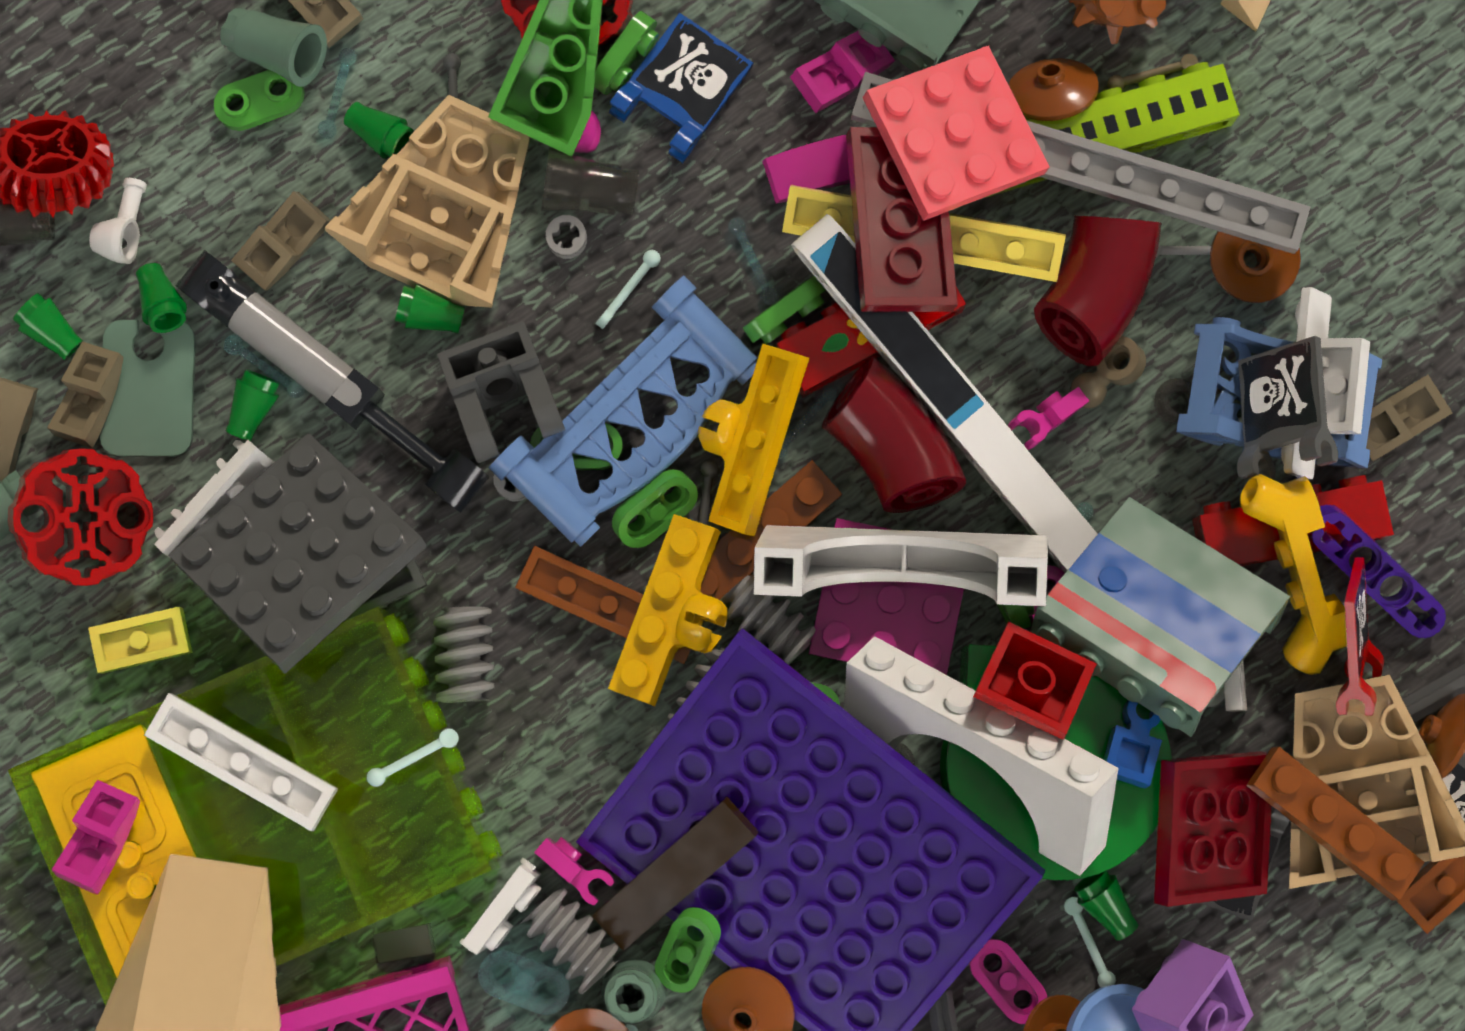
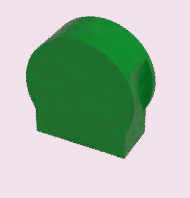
[940,644,1172,880]

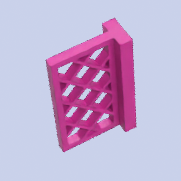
[279,956,470,1031]

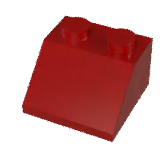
[973,621,1097,740]

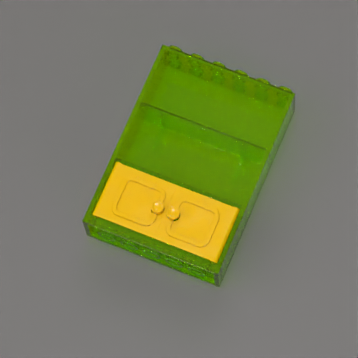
[8,606,503,1006]

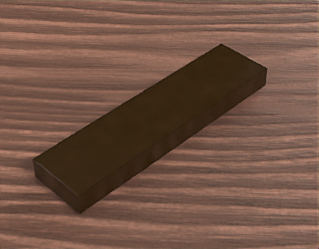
[592,797,759,951]

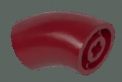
[1034,215,1162,366]
[822,357,966,513]

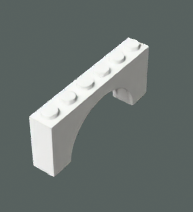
[754,525,1048,606]
[844,636,1119,876]

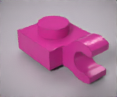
[1008,386,1089,450]
[534,837,615,905]

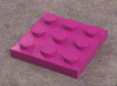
[808,518,964,675]

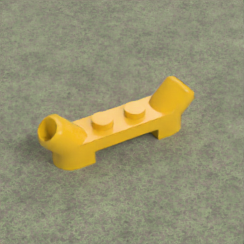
[1240,474,1347,675]

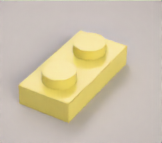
[88,607,193,674]

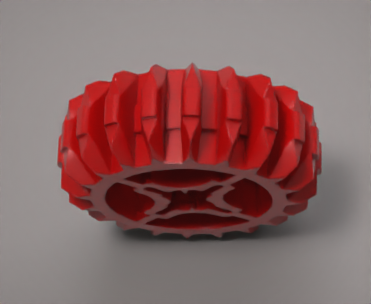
[0,110,114,218]

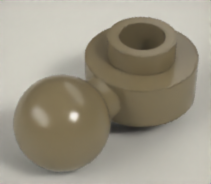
[1070,336,1146,409]

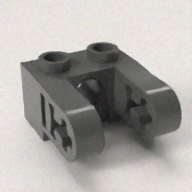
[437,321,565,463]

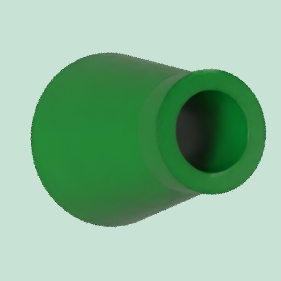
[344,102,414,159]
[136,263,187,333]
[394,284,465,334]
[13,293,83,361]
[225,369,280,441]
[1074,871,1139,941]

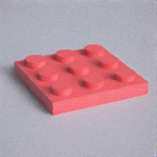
[862,45,1050,221]

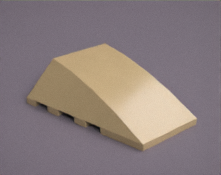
[325,95,531,308]
[1289,675,1465,889]
[95,854,281,1031]

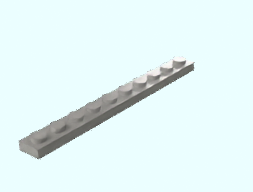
[851,72,1311,254]

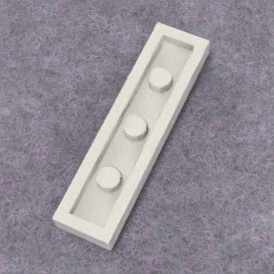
[144,693,338,831]

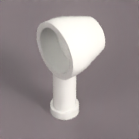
[89,178,147,264]

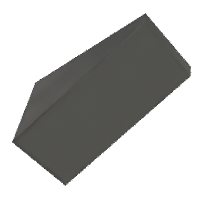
[373,923,436,963]

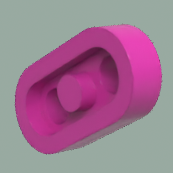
[969,938,1047,1024]

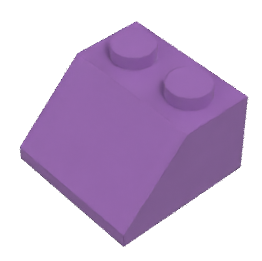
[1132,939,1253,1031]

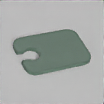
[100,320,196,457]

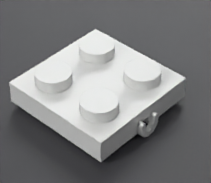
[459,857,542,955]

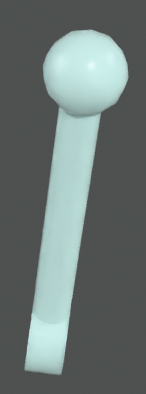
[595,250,661,329]
[366,729,459,787]
[1064,897,1116,987]

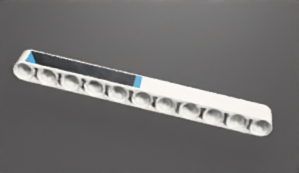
[791,214,1098,573]

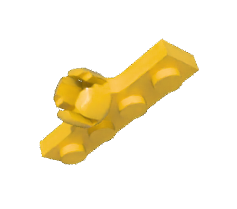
[698,343,809,536]
[608,514,728,707]

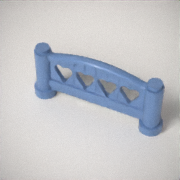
[488,275,758,547]

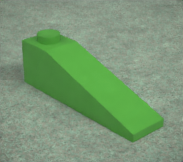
[488,0,603,157]

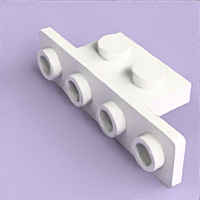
[1281,287,1370,479]

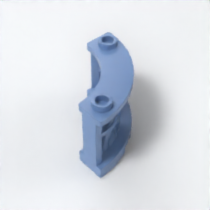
[1176,317,1382,468]

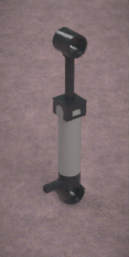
[175,250,489,513]

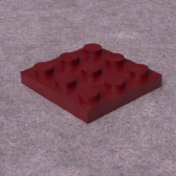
[1154,751,1272,907]

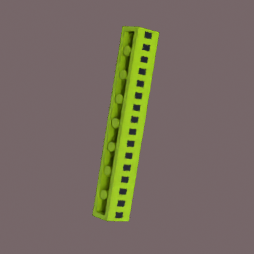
[982,62,1240,199]

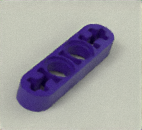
[1307,505,1446,638]

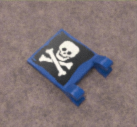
[609,13,754,163]

